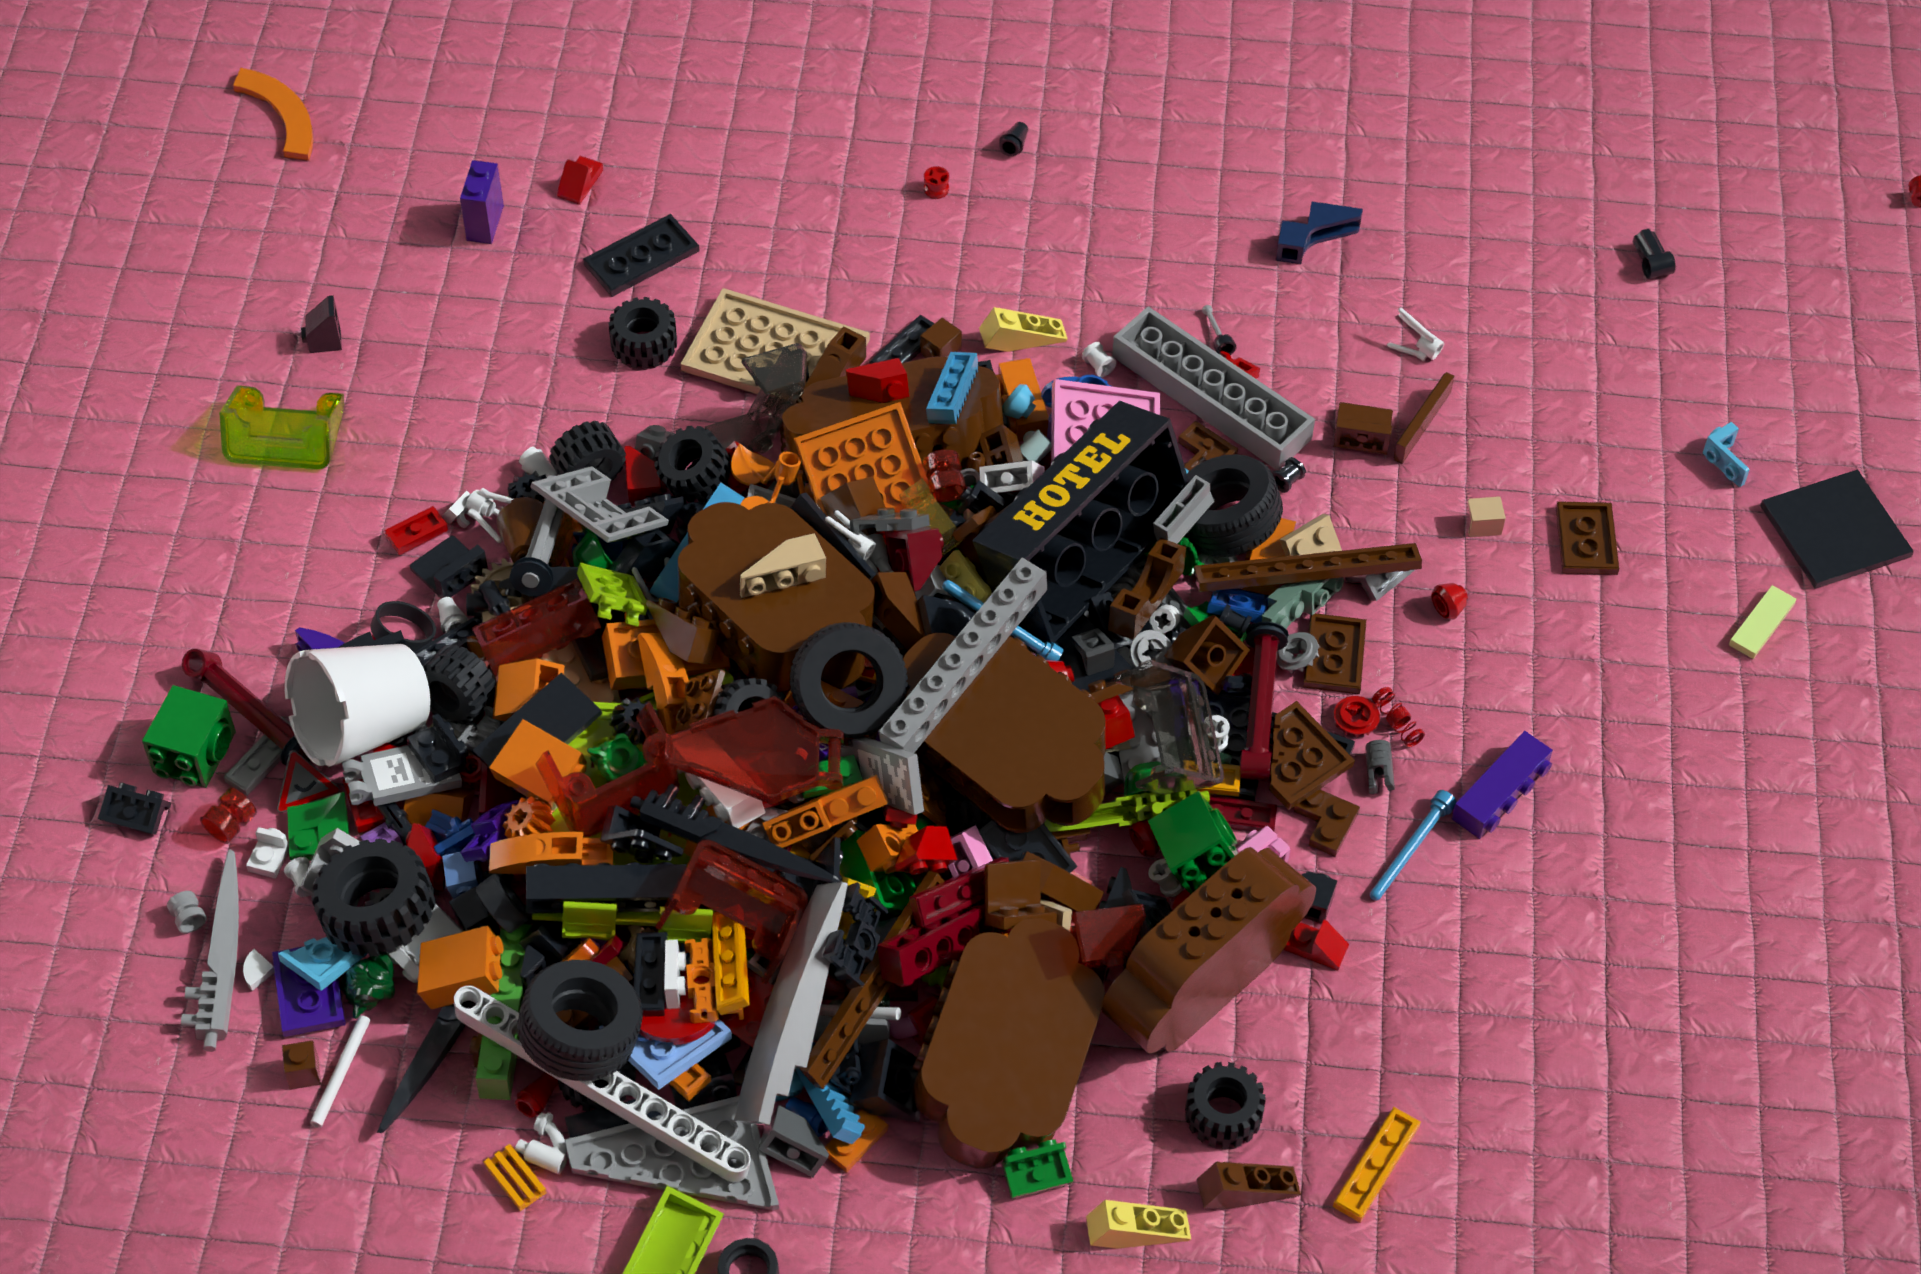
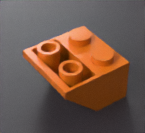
[493,658,564,721]

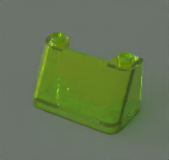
[219,385,344,469]

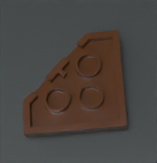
[1269,701,1355,810]

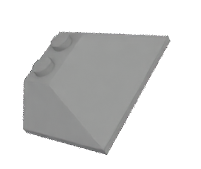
[531,466,669,542]

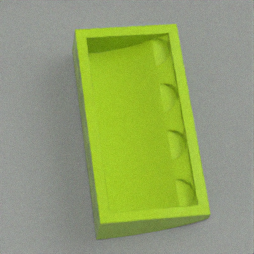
[623,1185,724,1274]

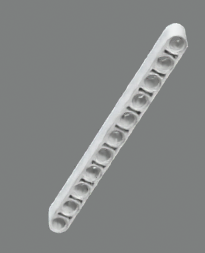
[454,986,750,1183]

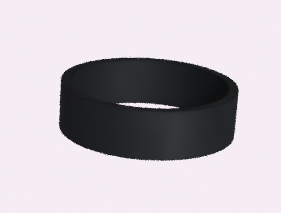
[370,601,436,652]

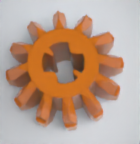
[502,796,556,838]

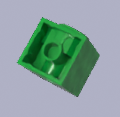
[142,685,236,788]
[1148,790,1238,895]

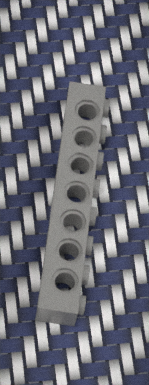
[879,558,1047,753]

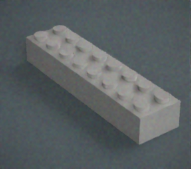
[1112,306,1315,471]

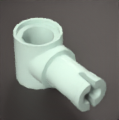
[1020,430,1052,463]

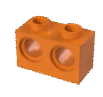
[856,824,918,874]

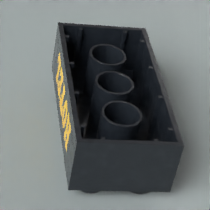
[972,400,1189,644]

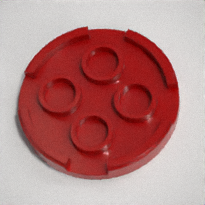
[633,969,720,1045]

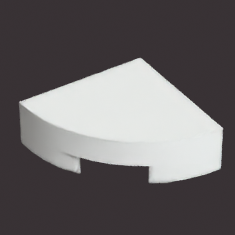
[243,949,275,991]

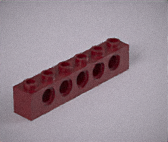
[877,899,1012,986]

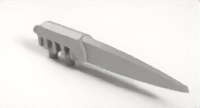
[181,849,239,1052]

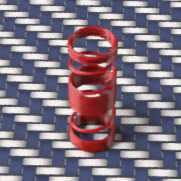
[1372,687,1425,747]

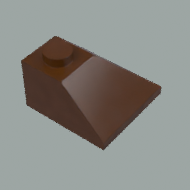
[1164,615,1250,695]

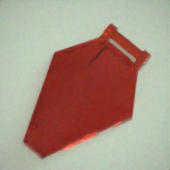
[665,696,844,804]

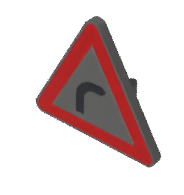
[277,750,340,813]

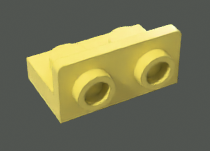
[939,550,992,603]

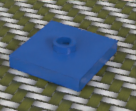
[1207,588,1269,623]

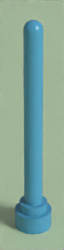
[942,580,1063,661]
[1370,790,1457,901]

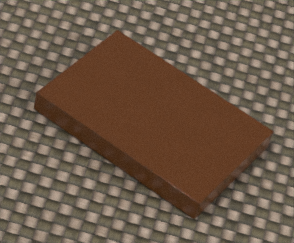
[1555,501,1619,575]
[1303,613,1367,694]

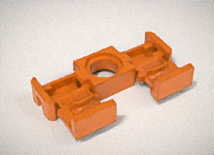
[685,938,744,1023]

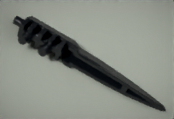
[630,784,838,883]
[376,1001,476,1133]

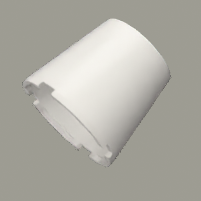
[285,644,430,767]

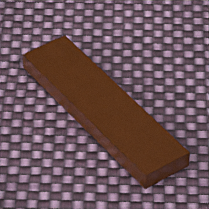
[1394,372,1455,464]

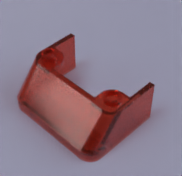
[535,703,680,838]
[655,840,808,984]
[1070,904,1146,970]

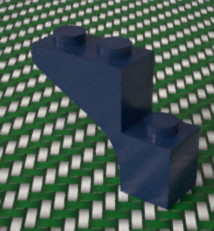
[1276,201,1363,264]

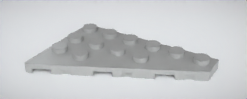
[565,1096,779,1210]

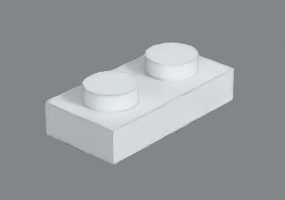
[664,940,686,1009]

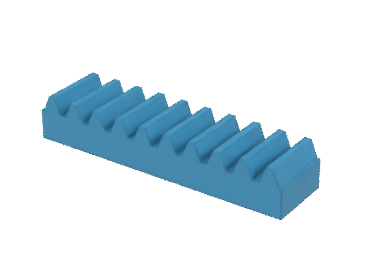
[926,352,978,424]
[794,1042,865,1144]

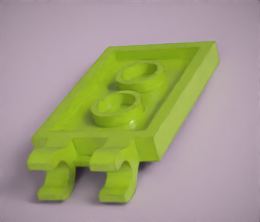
[577,563,648,627]

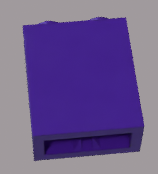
[460,160,504,244]

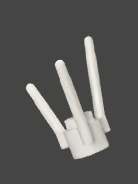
[1387,308,1444,361]
[466,488,513,543]
[825,511,876,561]

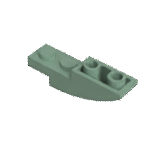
[1262,577,1344,629]

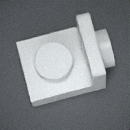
[246,827,289,879]

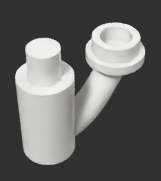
[515,1113,568,1174]

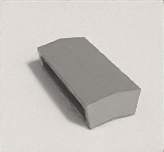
[1153,475,1214,544]

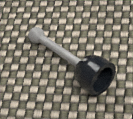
[1202,305,1237,355]

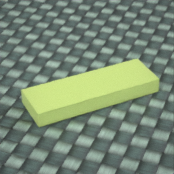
[1729,585,1797,659]

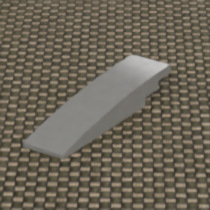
[734,882,848,1125]

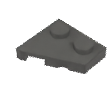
[850,508,930,532]

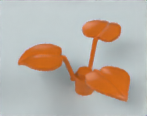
[731,444,816,510]

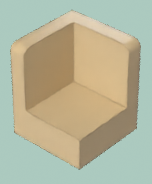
[1468,497,1506,537]

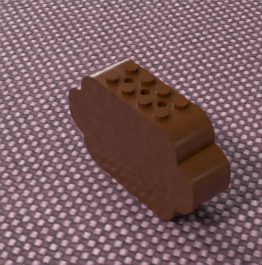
[782,357,1003,481]
[678,502,874,691]
[902,633,1106,833]
[1102,847,1316,1054]
[912,918,1105,1169]

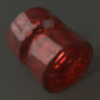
[923,449,966,502]
[200,788,257,844]

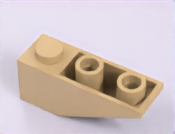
[740,533,826,598]

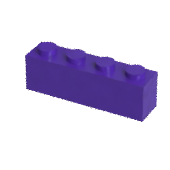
[1452,730,1553,839]

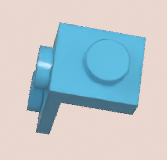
[1703,422,1749,487]

